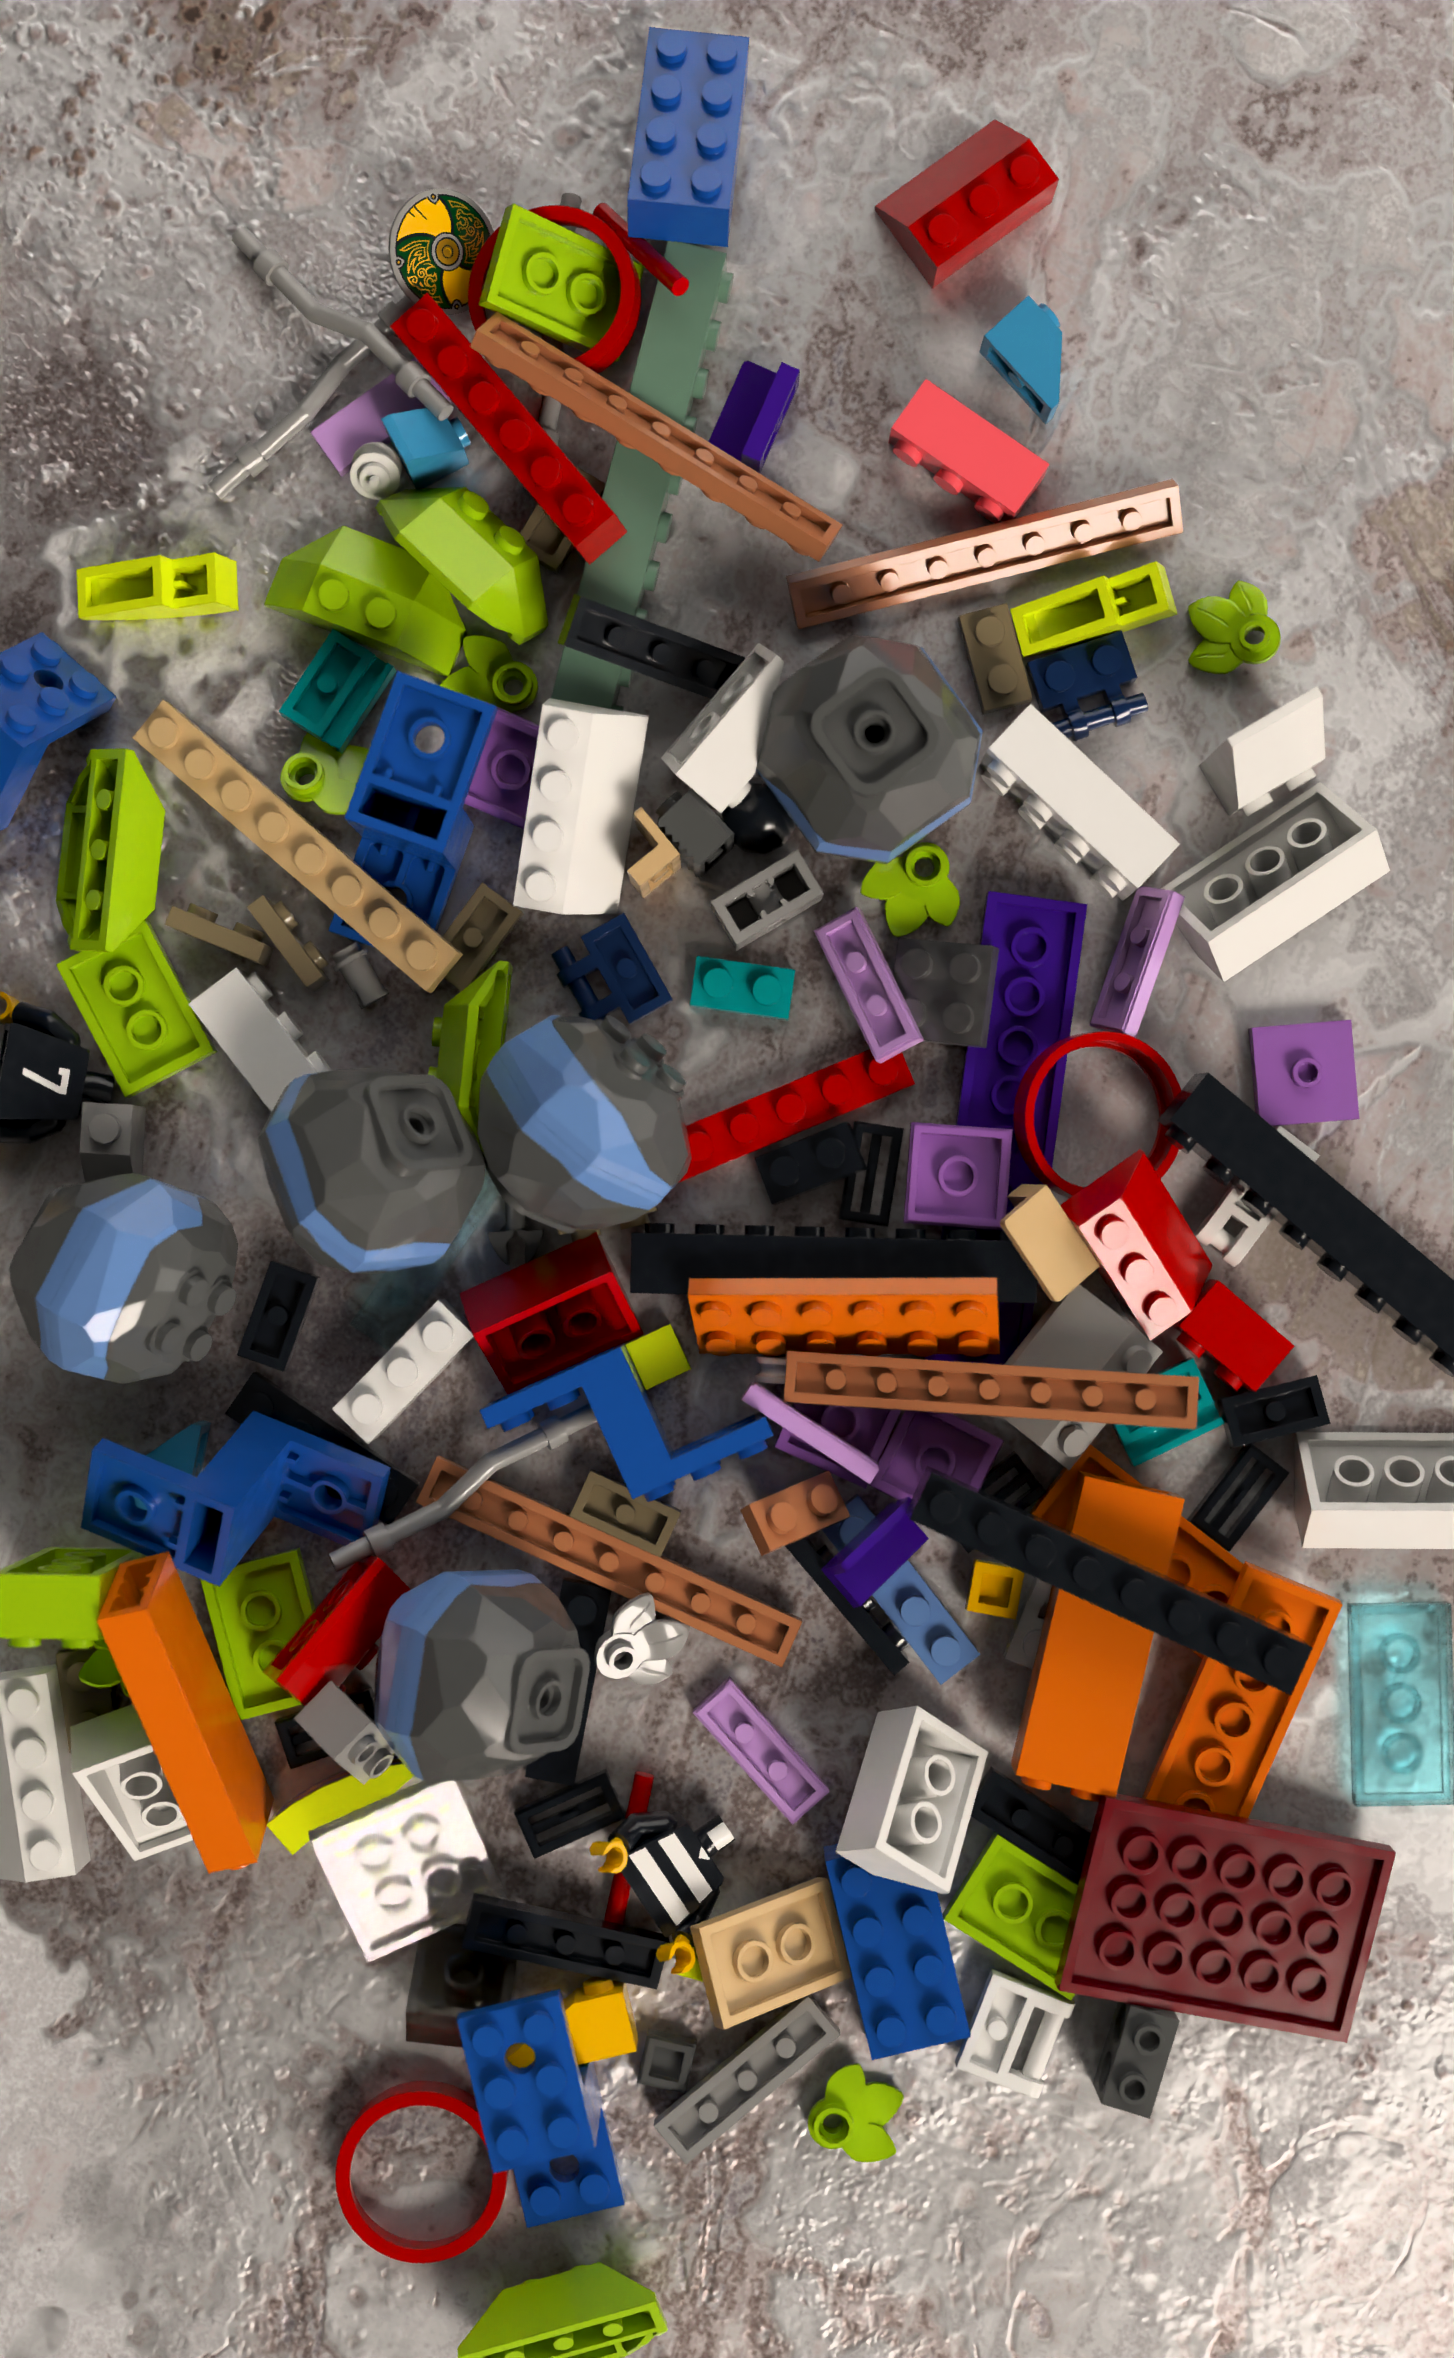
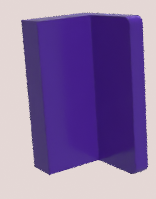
[708,361,800,473]
[821,1497,929,1608]

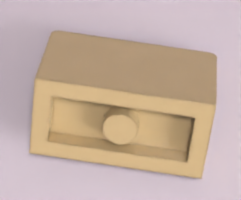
[627,807,682,898]
[1000,1184,1100,1302]

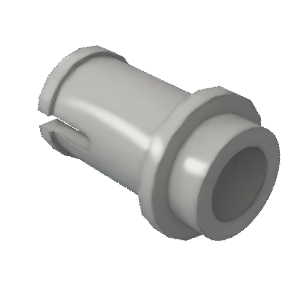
[332,942,389,1009]

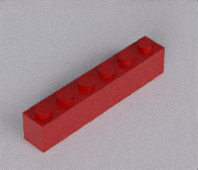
[390,292,627,565]

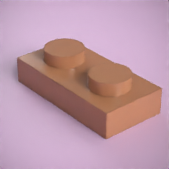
[740,1471,850,1556]

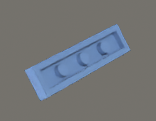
[822,1494,980,1685]

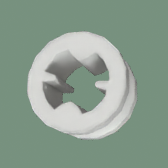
[755,1356,787,1384]

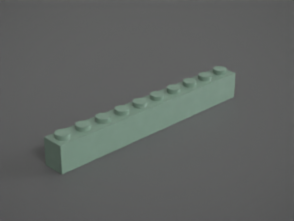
[551,241,734,711]

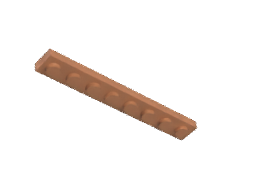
[470,312,843,562]
[786,479,1183,629]
[784,1351,1199,1430]
[416,1455,803,1667]

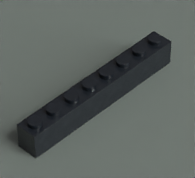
[1157,1073,1454,1377]
[630,1223,1037,1303]
[906,1466,1313,1695]

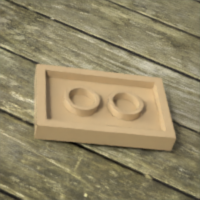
[690,1877,852,2030]

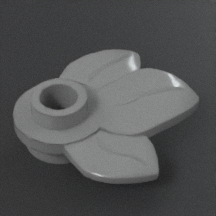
[594,1592,690,1685]

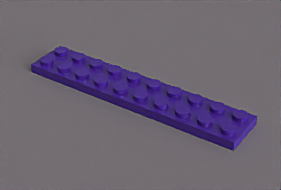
[924,891,1087,1365]

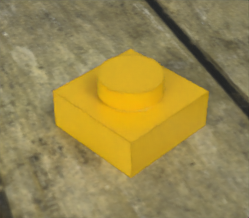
[965,1559,1024,1620]

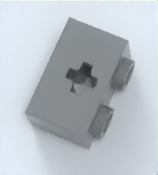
[711,849,824,951]
[293,1681,395,1785]

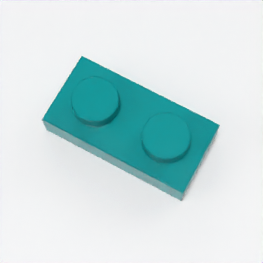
[690,956,795,1020]

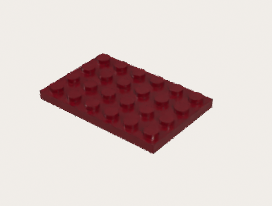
[1054,1793,1396,2043]

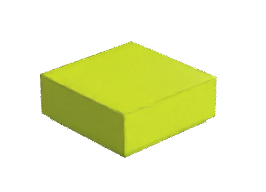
[625,1323,691,1390]

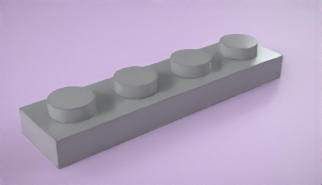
[654,1994,840,2165]

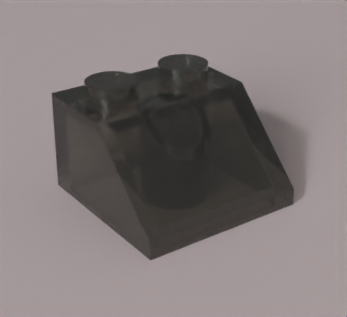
[406,1920,518,2051]

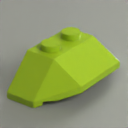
[375,487,549,645]
[264,525,467,678]
[56,748,165,952]
[428,961,513,1149]
[457,2262,668,2358]

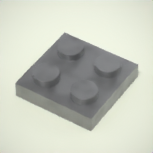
[893,938,999,1048]

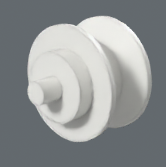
[350,442,402,500]

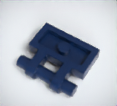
[1025,630,1148,741]
[551,913,673,1025]

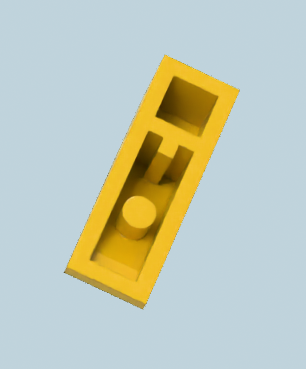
[506,1977,638,2068]

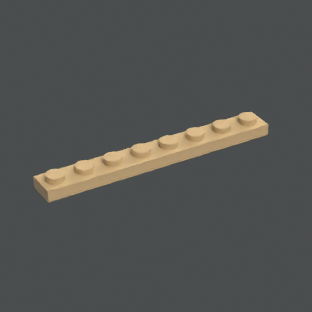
[132,699,463,993]

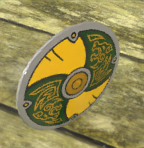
[388,188,494,315]

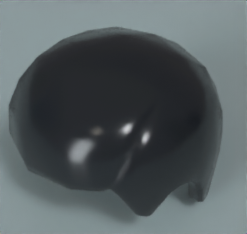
[721,776,796,854]

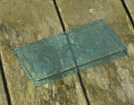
[1347,1601,1454,1807]

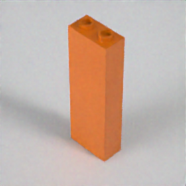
[1011,1471,1185,1802]
[96,1551,274,1874]

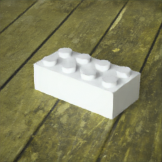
[979,704,1180,901]

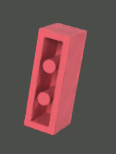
[888,379,1049,523]

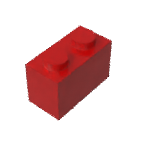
[1172,1279,1295,1392]

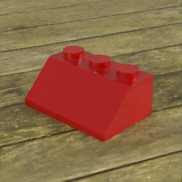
[874,119,1059,289]
[1060,1149,1213,1340]
[459,1232,644,1395]
[263,1556,411,1707]

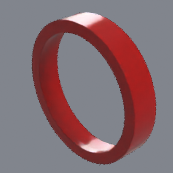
[468,205,641,380]
[1013,1031,1181,1198]
[335,2080,509,2263]

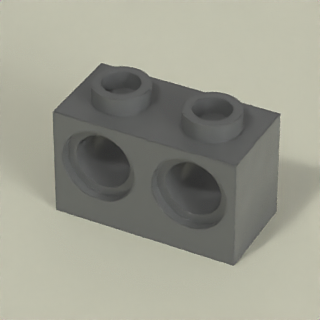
[1093,2002,1180,2119]

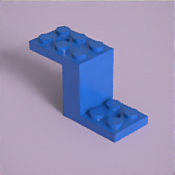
[0,632,117,831]
[328,671,498,949]
[479,1342,774,1502]
[80,1410,391,1587]
[457,1989,625,2228]

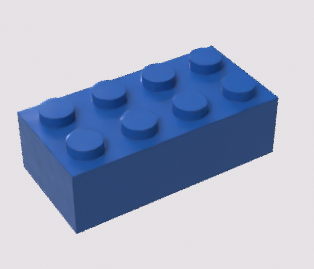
[627,27,749,247]
[823,1843,971,2060]

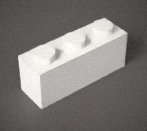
[189,967,332,1112]
[332,1298,474,1444]

